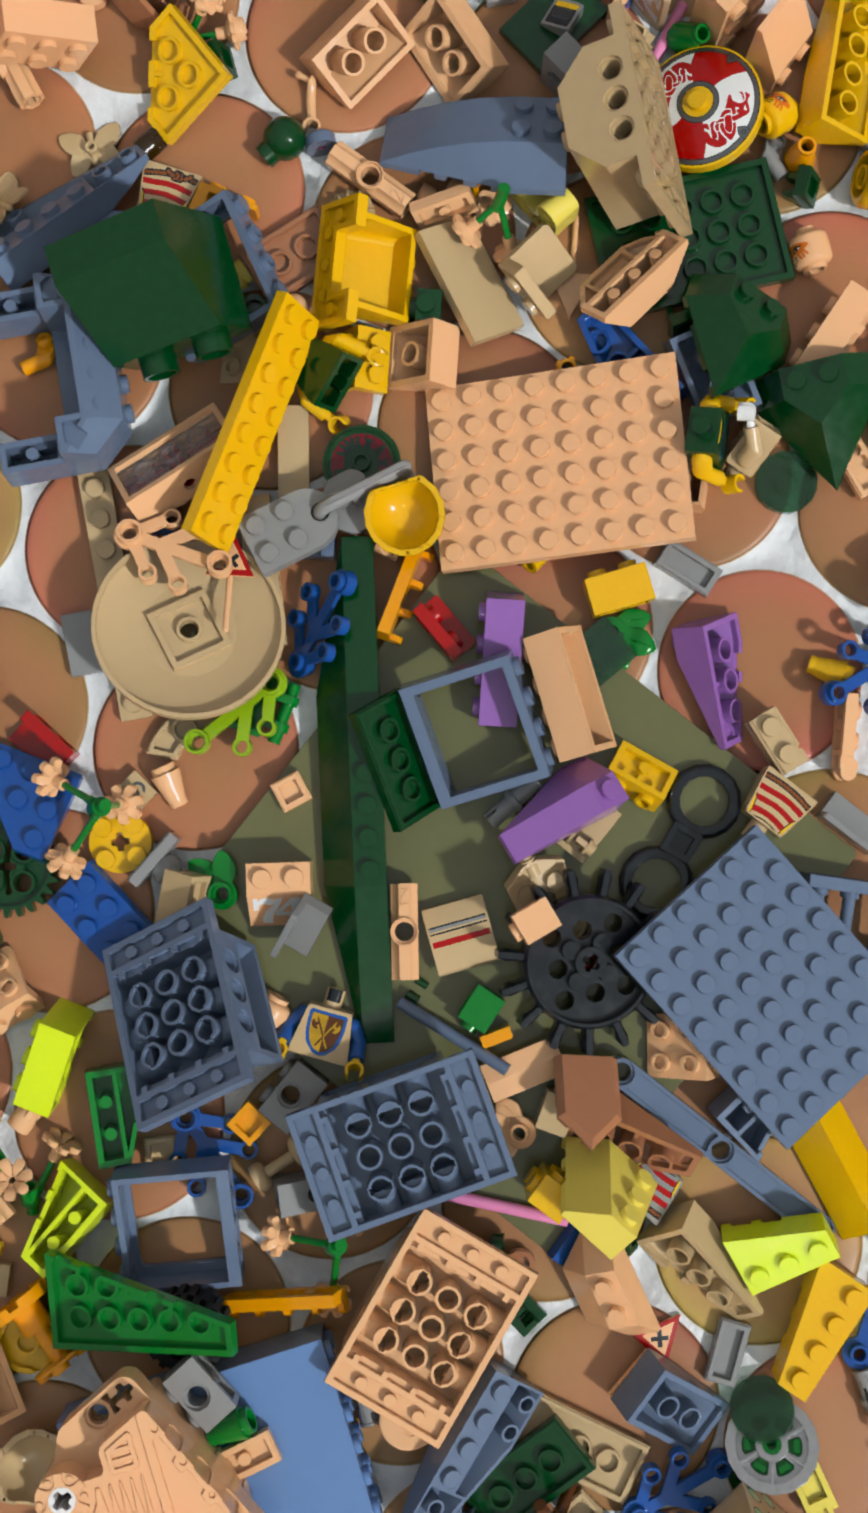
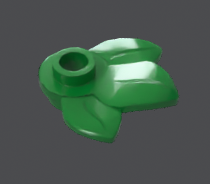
[596,608,656,670]
[188,850,238,910]

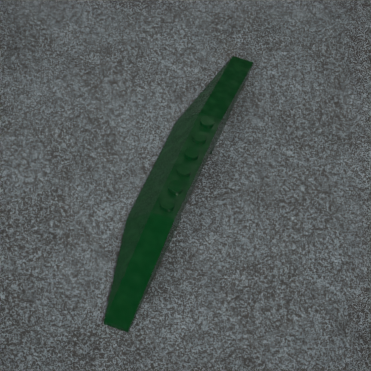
[316,536,395,1043]

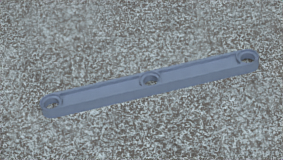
[614,1056,835,1233]

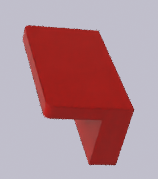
[9,710,80,767]

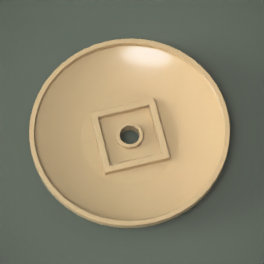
[91,538,286,720]

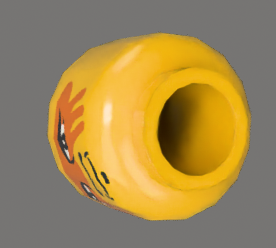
[757,91,799,140]

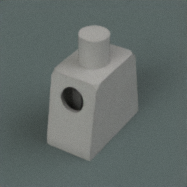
[272,1170,318,1218]

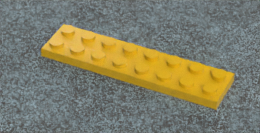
[181,290,319,553]

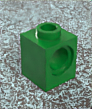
[457,982,505,1034]

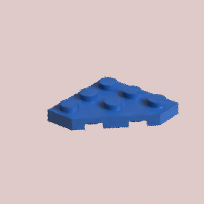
[0,743,83,863]

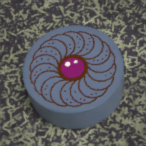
[305,129,337,157]

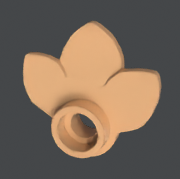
[495,1098,537,1158]

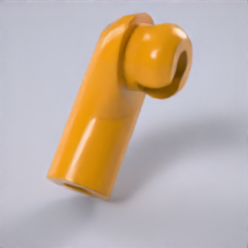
[20,333,55,376]

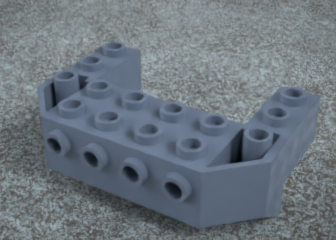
[0,272,135,487]

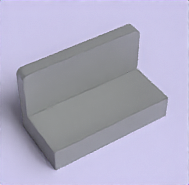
[814,792,868,855]
[270,892,333,958]

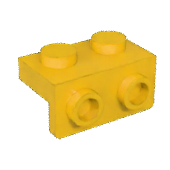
[344,324,391,396]

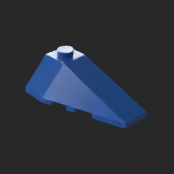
[577,313,687,401]

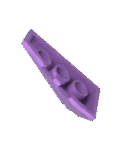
[671,612,742,750]
[498,756,629,865]

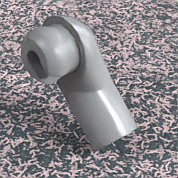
[761,135,789,183]

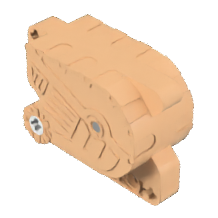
[34,1366,265,1513]

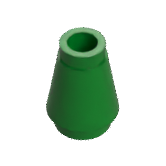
[666,21,710,53]
[206,1406,258,1446]

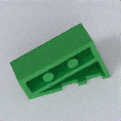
[85,1062,137,1169]

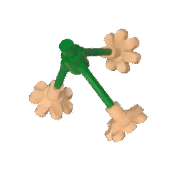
[31,757,144,880]
[0,1117,82,1216]
[260,1214,365,1318]

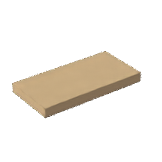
[414,216,524,347]
[516,1391,651,1505]

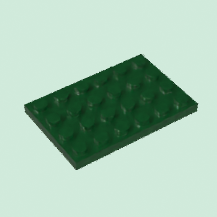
[583,157,795,315]

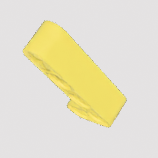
[509,188,579,236]

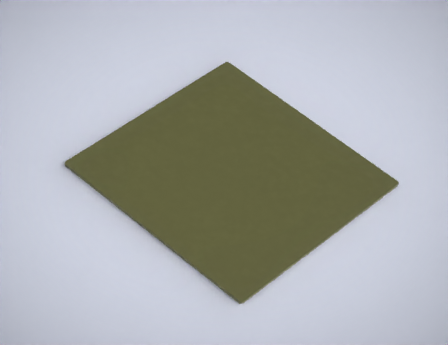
[212,568,856,1251]

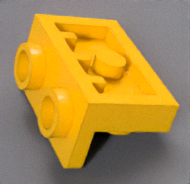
[608,740,678,812]

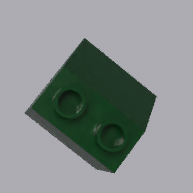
[44,198,253,382]

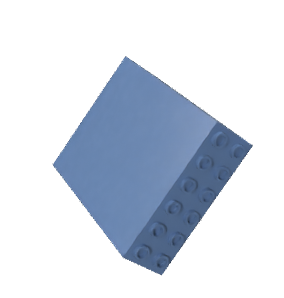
[56,1322,383,1513]

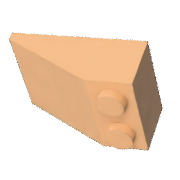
[745,0,813,93]

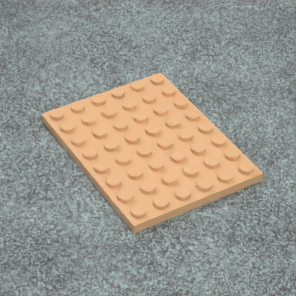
[425,351,696,574]

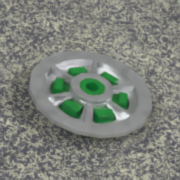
[725,1396,820,1496]

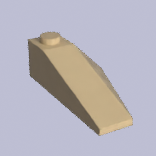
[636,1200,764,1320]

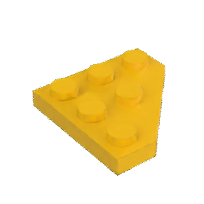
[147,3,234,145]

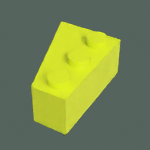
[12,997,95,1118]

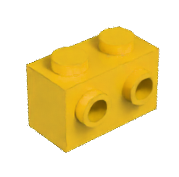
[581,559,656,619]
[523,1161,565,1224]

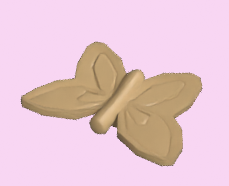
[58,122,121,178]
[0,171,29,224]

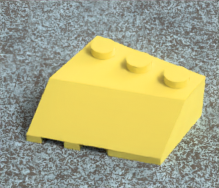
[561,1136,658,1260]

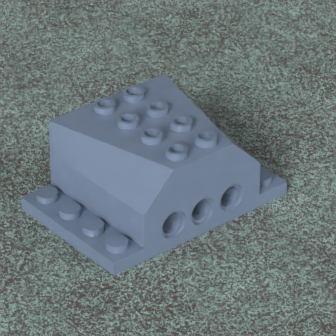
[102,897,284,1133]
[285,1048,517,1243]

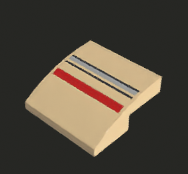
[421,894,501,977]

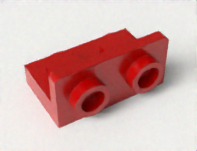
[412,595,476,663]

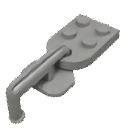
[239,459,414,578]

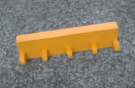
[377,551,435,645]
[222,1285,349,1318]

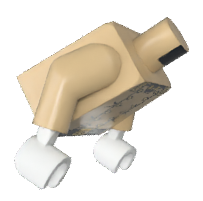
[723,402,782,483]

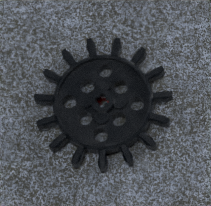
[494,868,662,1055]

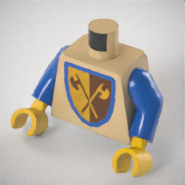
[277,986,366,1082]

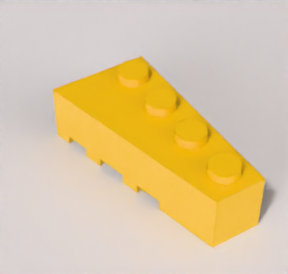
[771,1261,868,1402]

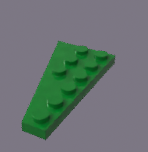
[44,1249,238,1357]

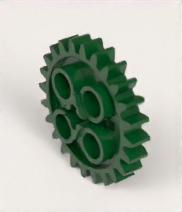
[0,818,61,918]

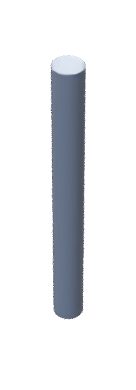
[396,997,511,1075]

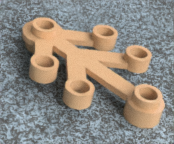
[113,508,233,596]

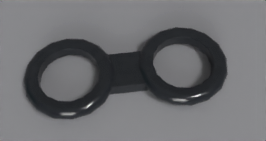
[619,764,742,918]

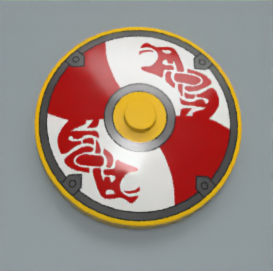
[660,45,765,173]

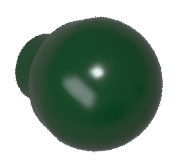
[255,116,306,168]

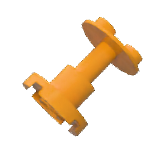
[0,1277,87,1385]

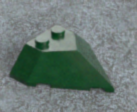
[682,273,791,399]
[754,352,868,491]

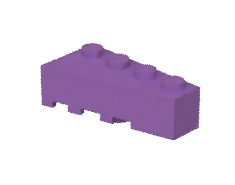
[472,591,525,728]

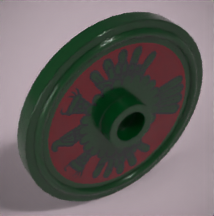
[322,425,401,485]

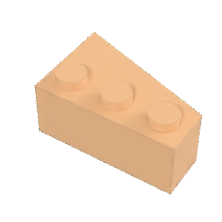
[787,280,868,366]

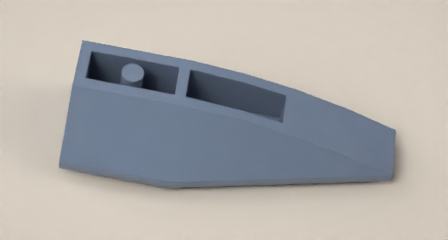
[0,145,149,290]
[402,1358,544,1513]

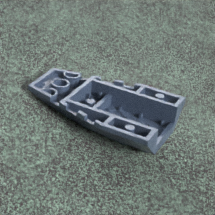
[379,96,568,196]

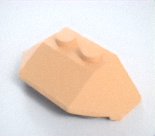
[580,228,689,327]
[562,1233,661,1336]

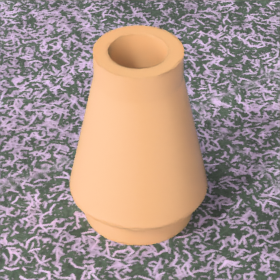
[150,761,188,810]

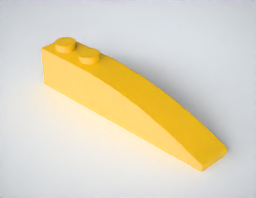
[795,0,868,146]

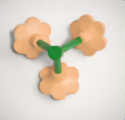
[452,183,522,263]

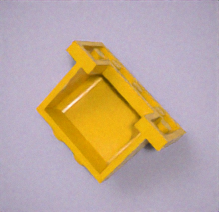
[311,192,417,332]

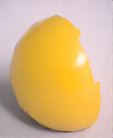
[364,475,446,556]

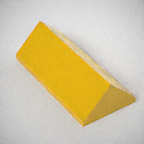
[792,1100,868,1240]

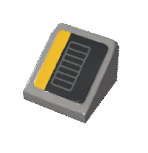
[540,0,584,37]

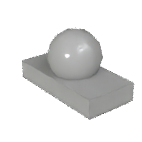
[128,832,183,888]

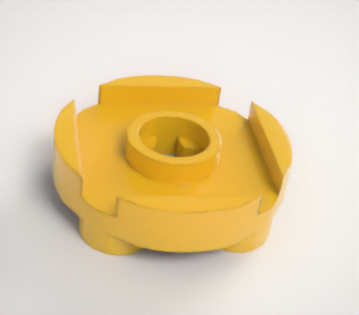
[89,816,154,873]

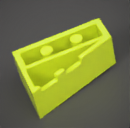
[21,1157,114,1279]
[721,1212,841,1296]

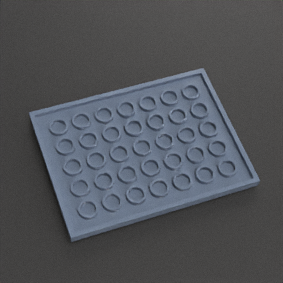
[613,825,868,1150]

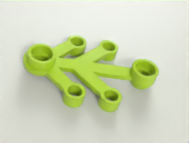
[183,668,288,757]

